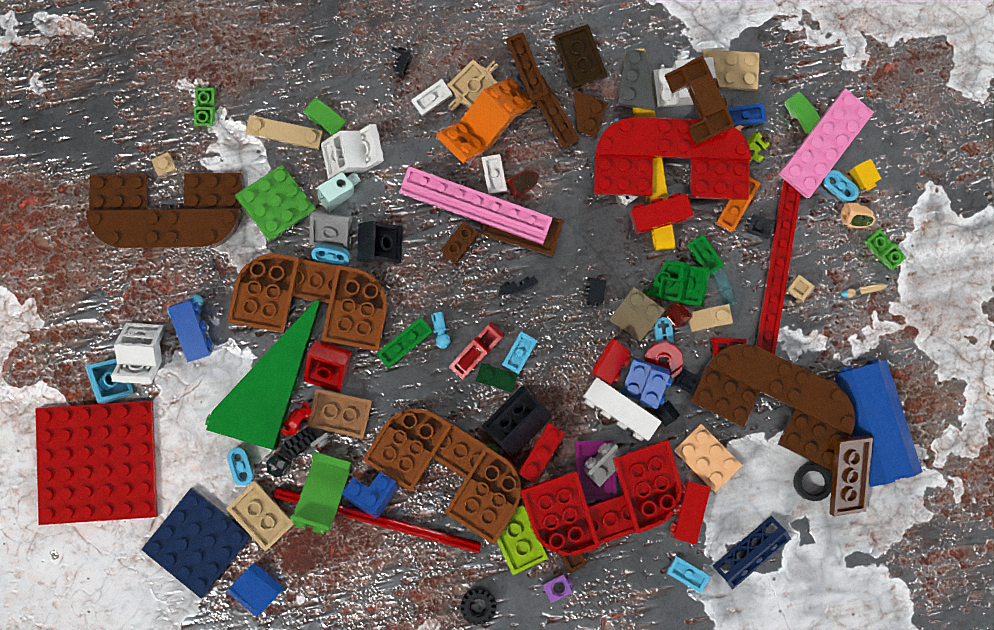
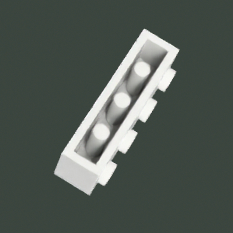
[583,377,662,442]

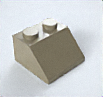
[609,287,665,342]

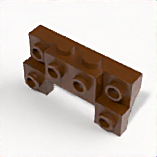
[664,56,735,145]

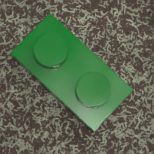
[686,234,724,275]

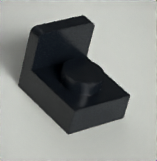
[391,47,412,80]
[673,368,700,397]

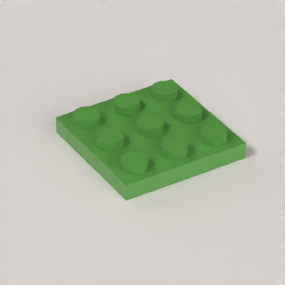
[235,165,316,242]

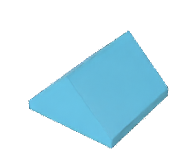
[85,359,134,404]

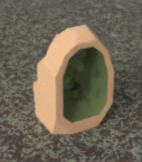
[841,203,876,228]

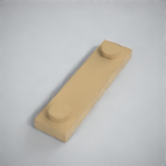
[245,115,324,150]

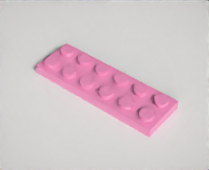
[778,88,874,198]

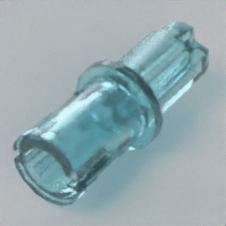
[714,269,738,306]

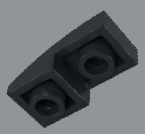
[498,276,538,297]

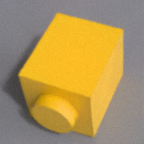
[849,159,882,191]

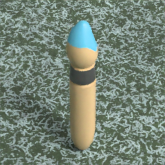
[841,283,887,298]

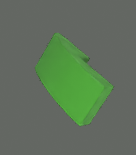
[194,88,216,126]
[784,92,821,133]
[303,98,346,136]
[863,229,906,270]

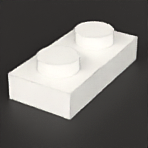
[411,79,453,117]
[482,154,507,195]

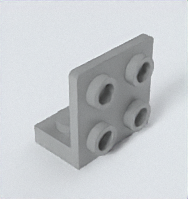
[582,442,622,487]

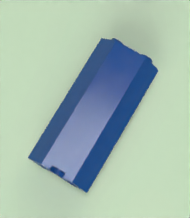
[835,358,923,487]

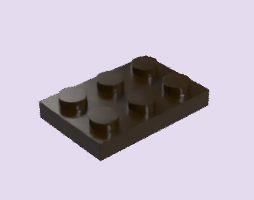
[553,24,607,90]

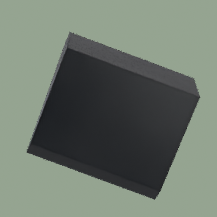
[653,400,680,427]

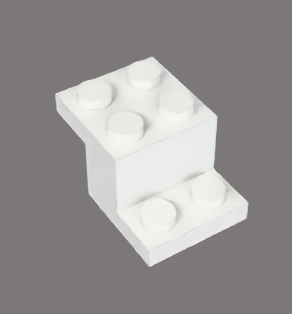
[652,57,716,108]
[321,124,384,179]
[111,323,165,384]

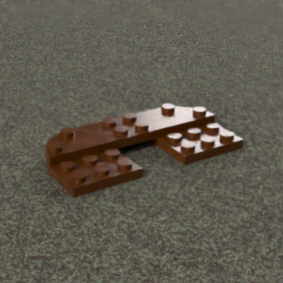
[86,173,243,250]
[689,344,855,471]

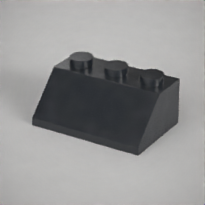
[481,386,553,457]

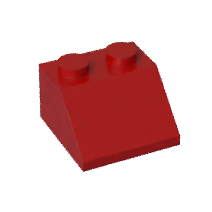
[589,338,631,385]
[303,339,352,393]

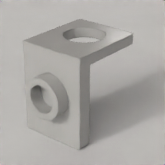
[303,426,332,448]

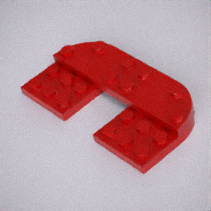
[594,117,751,200]
[520,439,682,556]

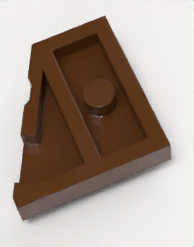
[573,90,608,139]

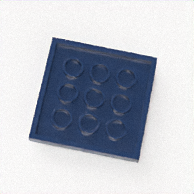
[141,487,251,599]

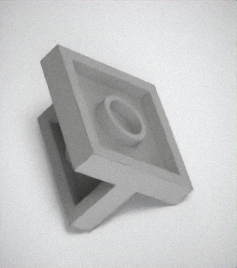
[310,210,353,250]

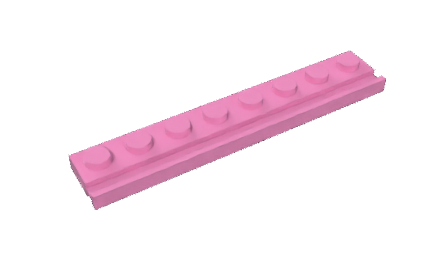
[399,166,552,245]

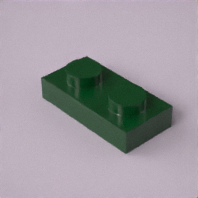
[476,363,518,393]

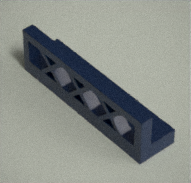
[713,516,791,590]

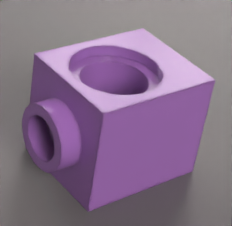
[542,572,573,603]

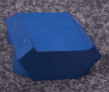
[226,563,284,618]

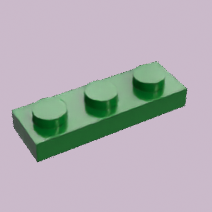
[376,317,433,368]

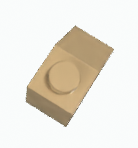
[687,304,733,332]

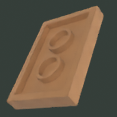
[307,389,373,439]

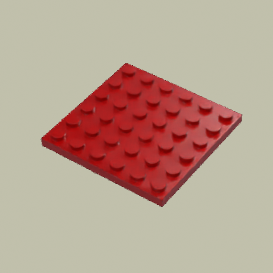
[35,401,157,525]

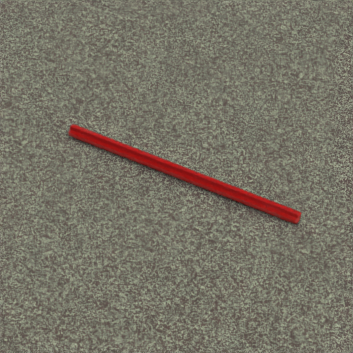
[274,487,481,553]

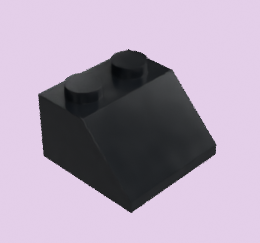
[357,221,402,264]

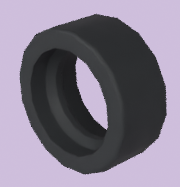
[793,464,832,501]

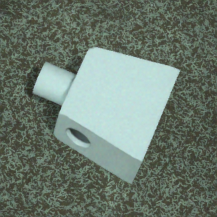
[317,172,361,213]

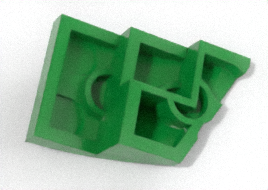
[644,260,711,307]

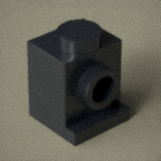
[745,213,776,240]
[584,277,607,307]

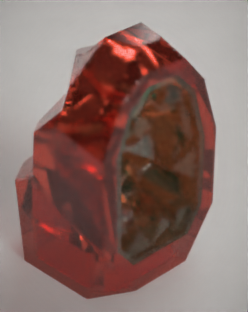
[505,170,539,197]

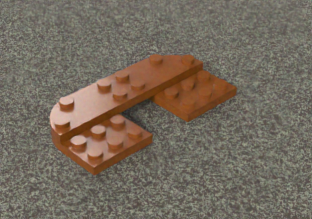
[227,254,388,352]
[362,409,522,545]

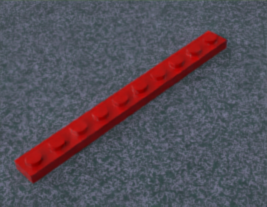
[755,179,801,355]

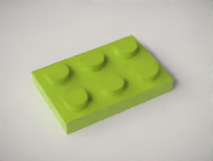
[497,504,548,575]

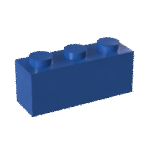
[168,298,214,363]

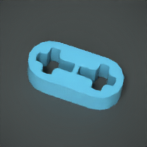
[654,317,674,343]

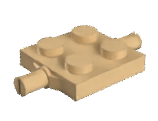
[447,60,499,111]

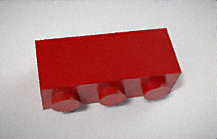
[629,193,694,235]
[518,423,565,484]
[669,480,711,545]

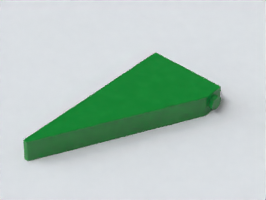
[205,300,322,450]

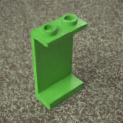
[290,452,352,535]

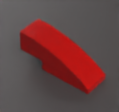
[449,322,505,380]

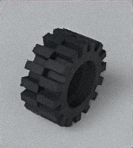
[280,427,318,460]
[460,587,496,626]

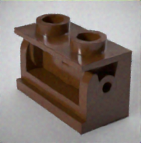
[440,221,479,266]

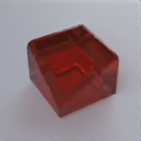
[664,303,693,327]

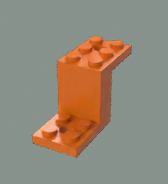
[436,78,536,163]

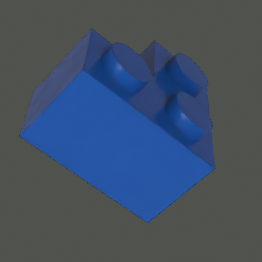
[341,472,399,520]

